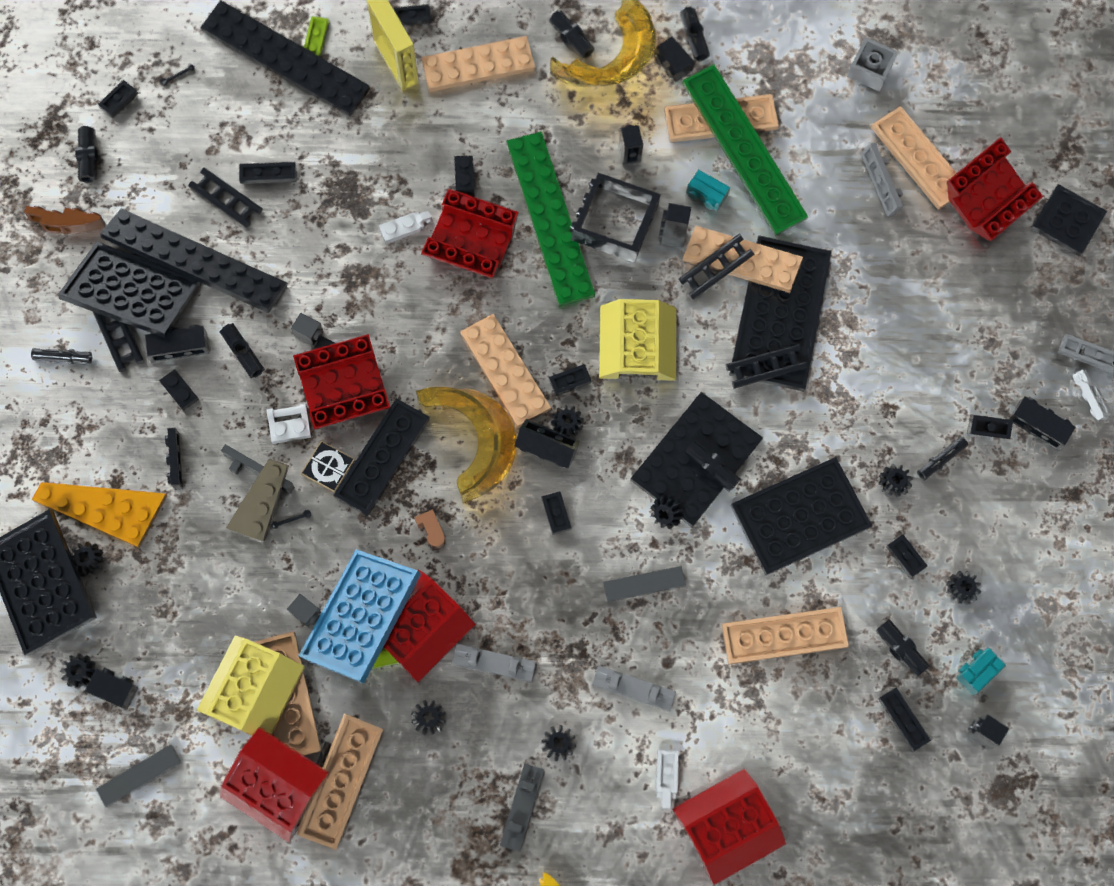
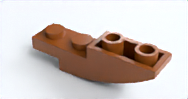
[24,206,106,234]

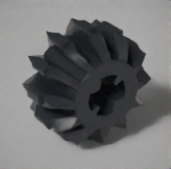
[551,405,584,436]
[878,464,913,498]
[650,495,684,529]
[71,541,105,576]
[946,571,981,605]
[60,653,96,689]
[411,700,446,735]
[541,725,576,762]

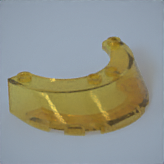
[550,0,656,88]
[416,387,516,504]

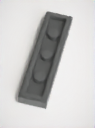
[603,566,686,602]
[96,744,182,807]

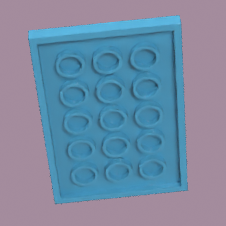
[298,549,421,684]

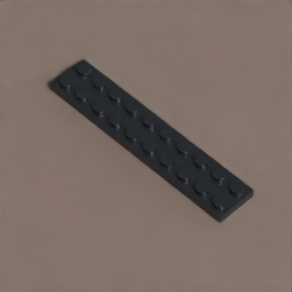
[200,0,370,117]
[100,208,287,313]

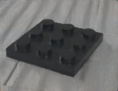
[1031,184,1107,257]

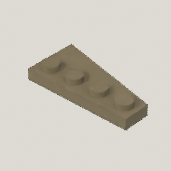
[226,459,289,541]

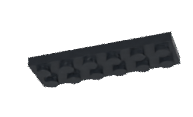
[333,398,430,516]

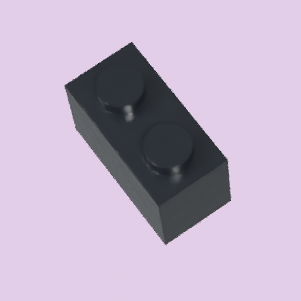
[654,36,695,82]
[618,125,643,165]
[454,155,475,197]
[967,414,1013,439]
[85,668,138,710]
[966,714,1010,750]

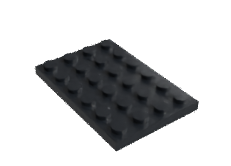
[58,241,201,338]
[630,392,763,528]
[730,457,873,576]
[0,509,97,656]

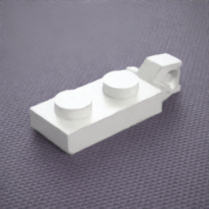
[379,211,432,244]
[1073,370,1111,420]
[656,750,679,810]

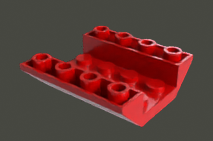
[947,137,1043,241]
[421,188,519,279]
[293,334,390,430]
[383,569,476,683]
[220,727,330,843]
[672,769,786,886]

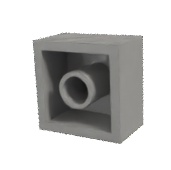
[847,37,898,92]

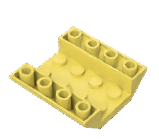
[599,299,676,381]
[197,636,305,736]

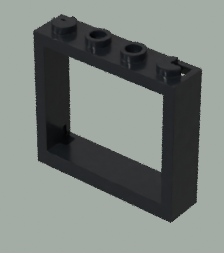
[570,172,661,263]

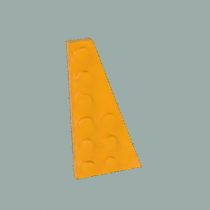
[31,482,167,548]

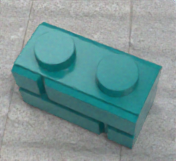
[686,169,731,211]
[956,648,1006,695]

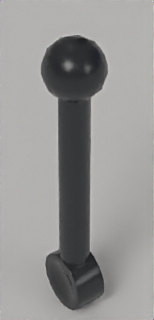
[160,64,195,86]
[271,510,311,529]

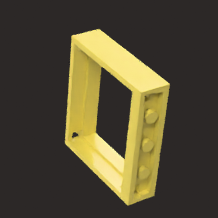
[366,0,419,91]

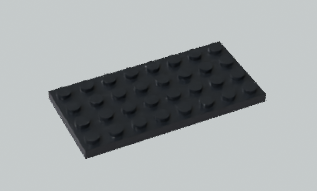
[729,235,832,392]

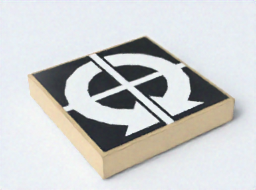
[301,441,355,493]

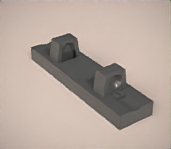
[221,444,295,494]
[500,763,544,852]

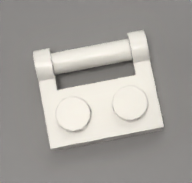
[267,403,311,444]

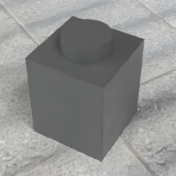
[291,313,323,345]
[287,594,321,627]

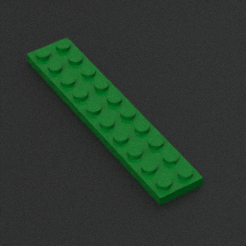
[682,64,808,236]
[506,131,595,307]

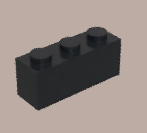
[659,203,692,248]
[145,325,209,363]
[1009,396,1076,451]
[514,419,580,469]

